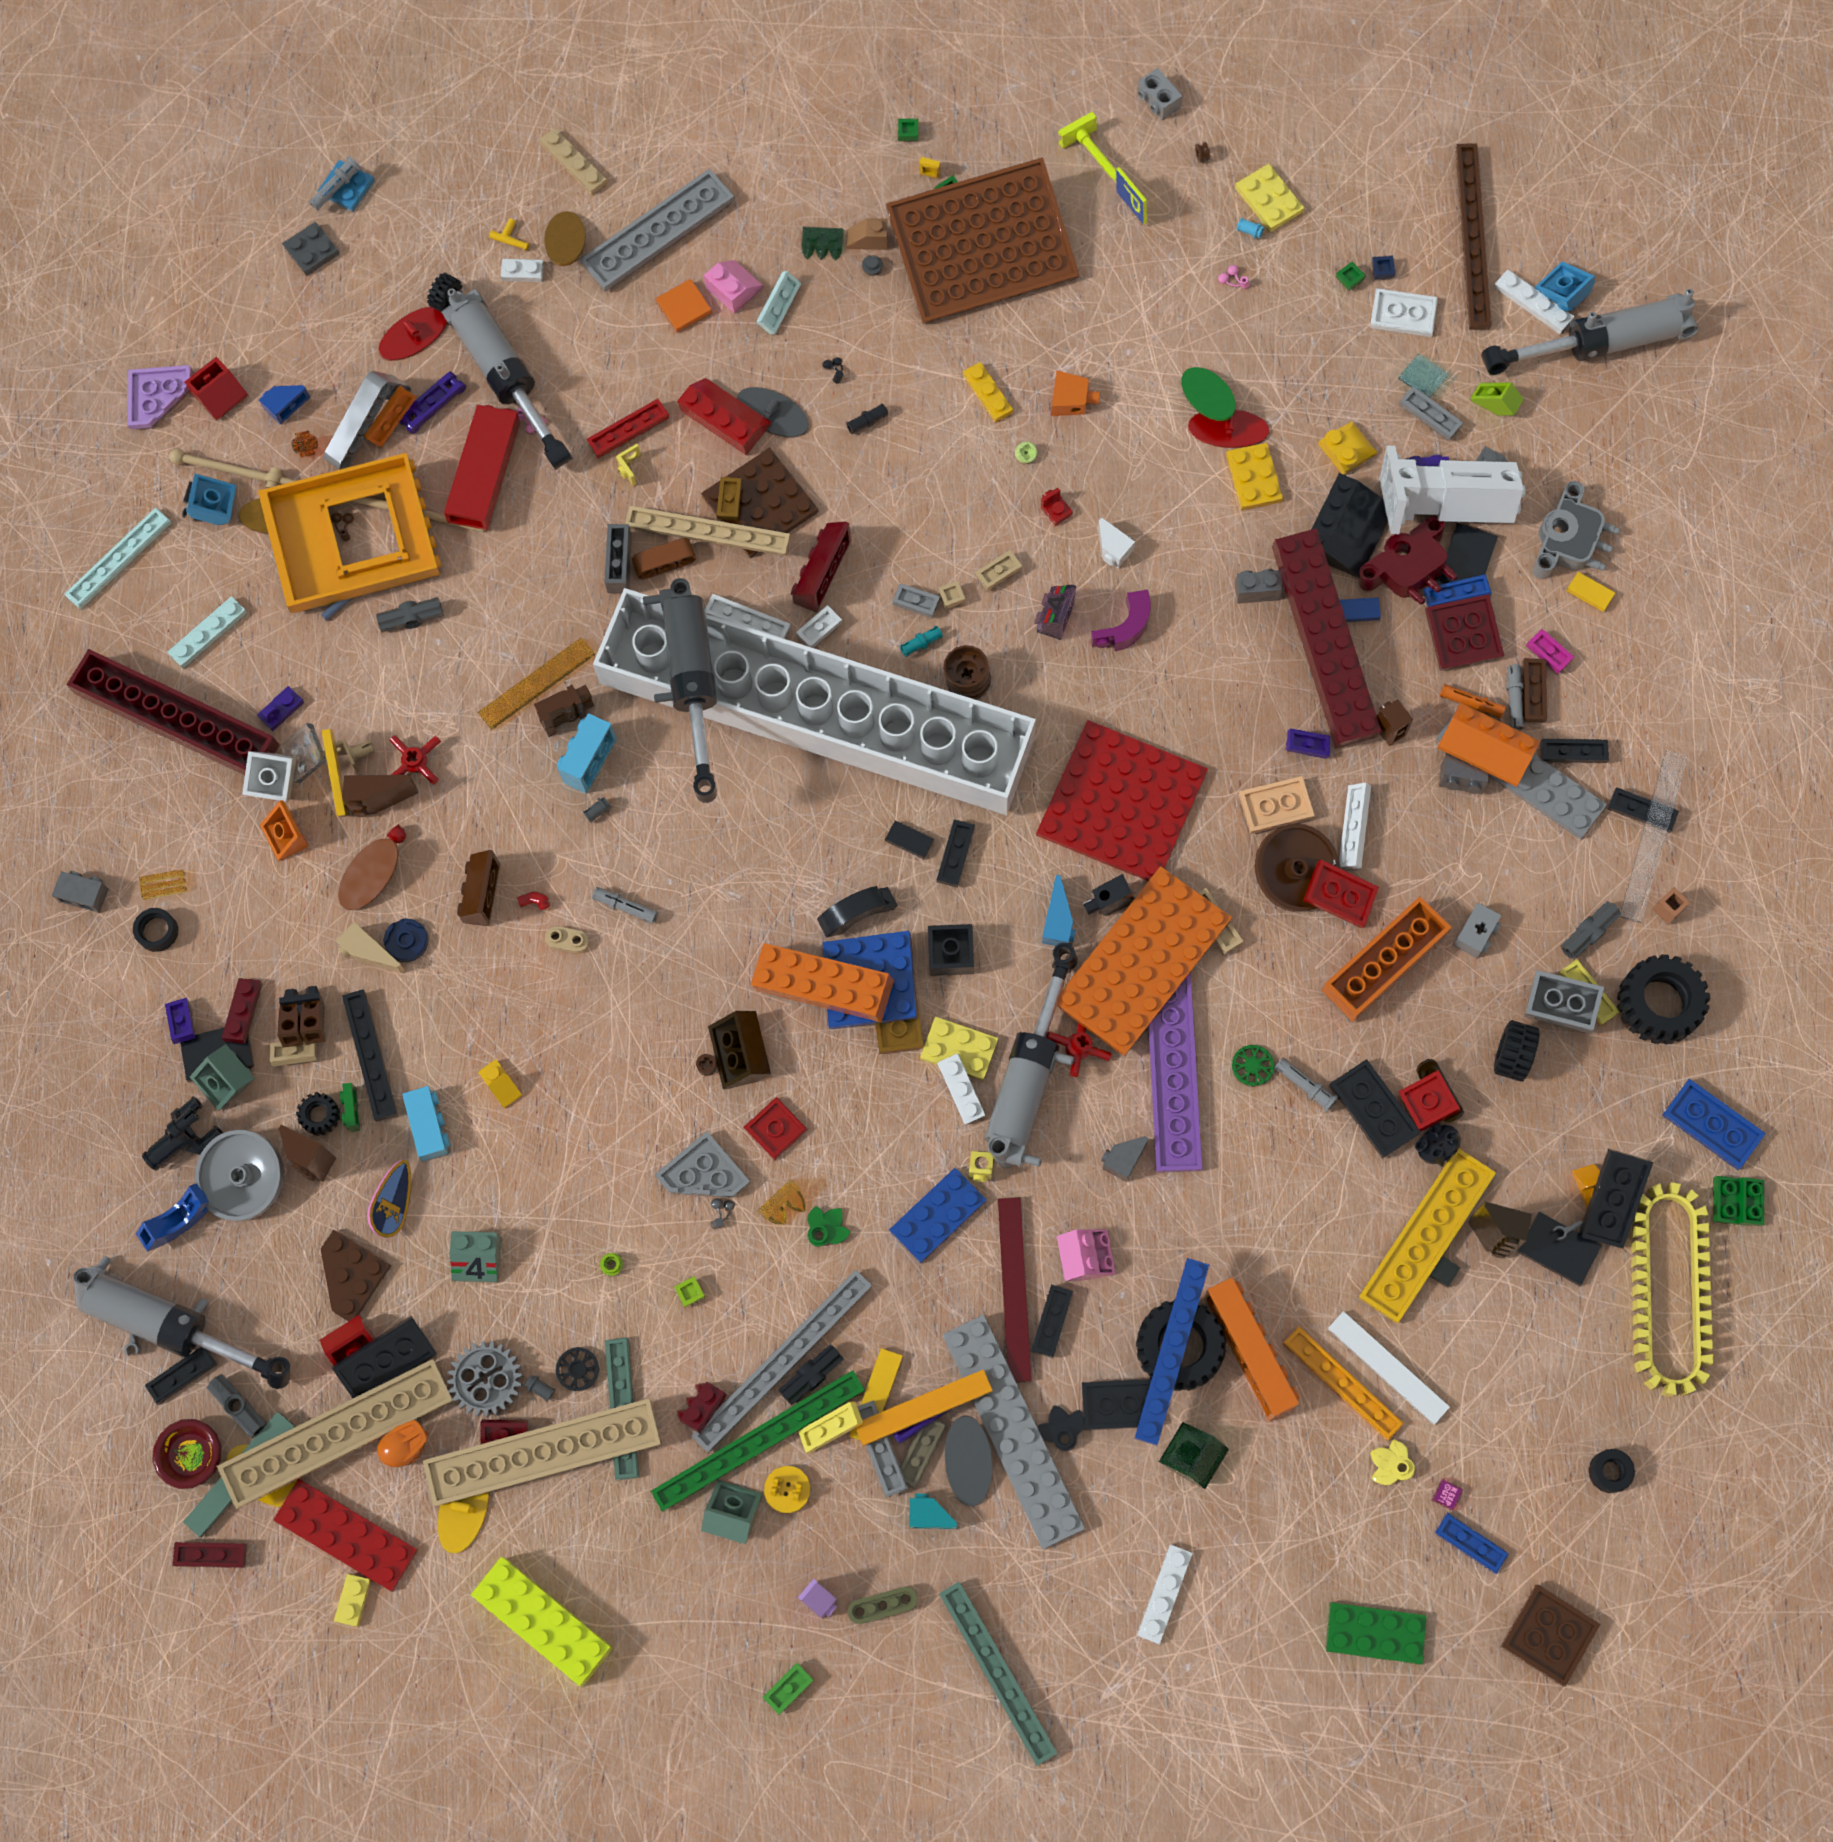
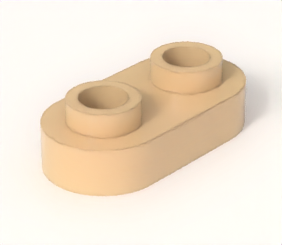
[545,926,589,954]

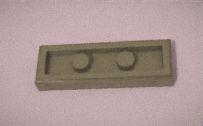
[900,1420,947,1489]

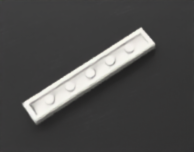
[1328,1311,1450,1425]

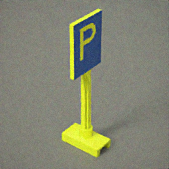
[1058,112,1147,225]

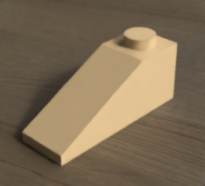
[335,922,405,973]

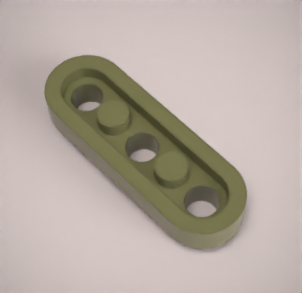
[848,1587,918,1624]

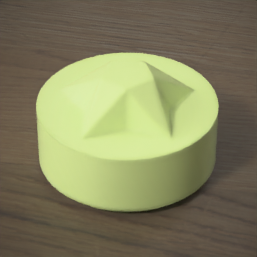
[1015,442,1037,464]

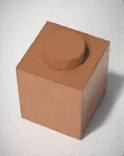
[1653,887,1690,925]

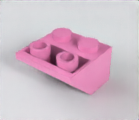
[1057,1229,1116,1281]

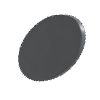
[737,387,808,437]
[945,1416,992,1506]

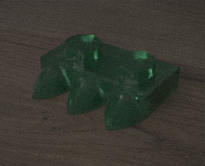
[801,227,844,261]

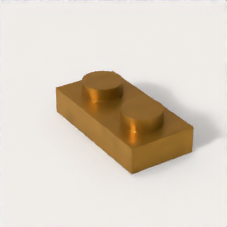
[716,477,742,520]

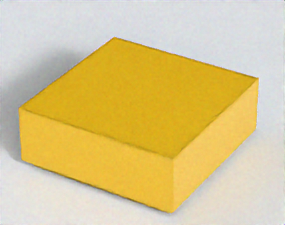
[919,157,941,179]

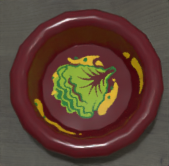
[152,1419,222,1489]

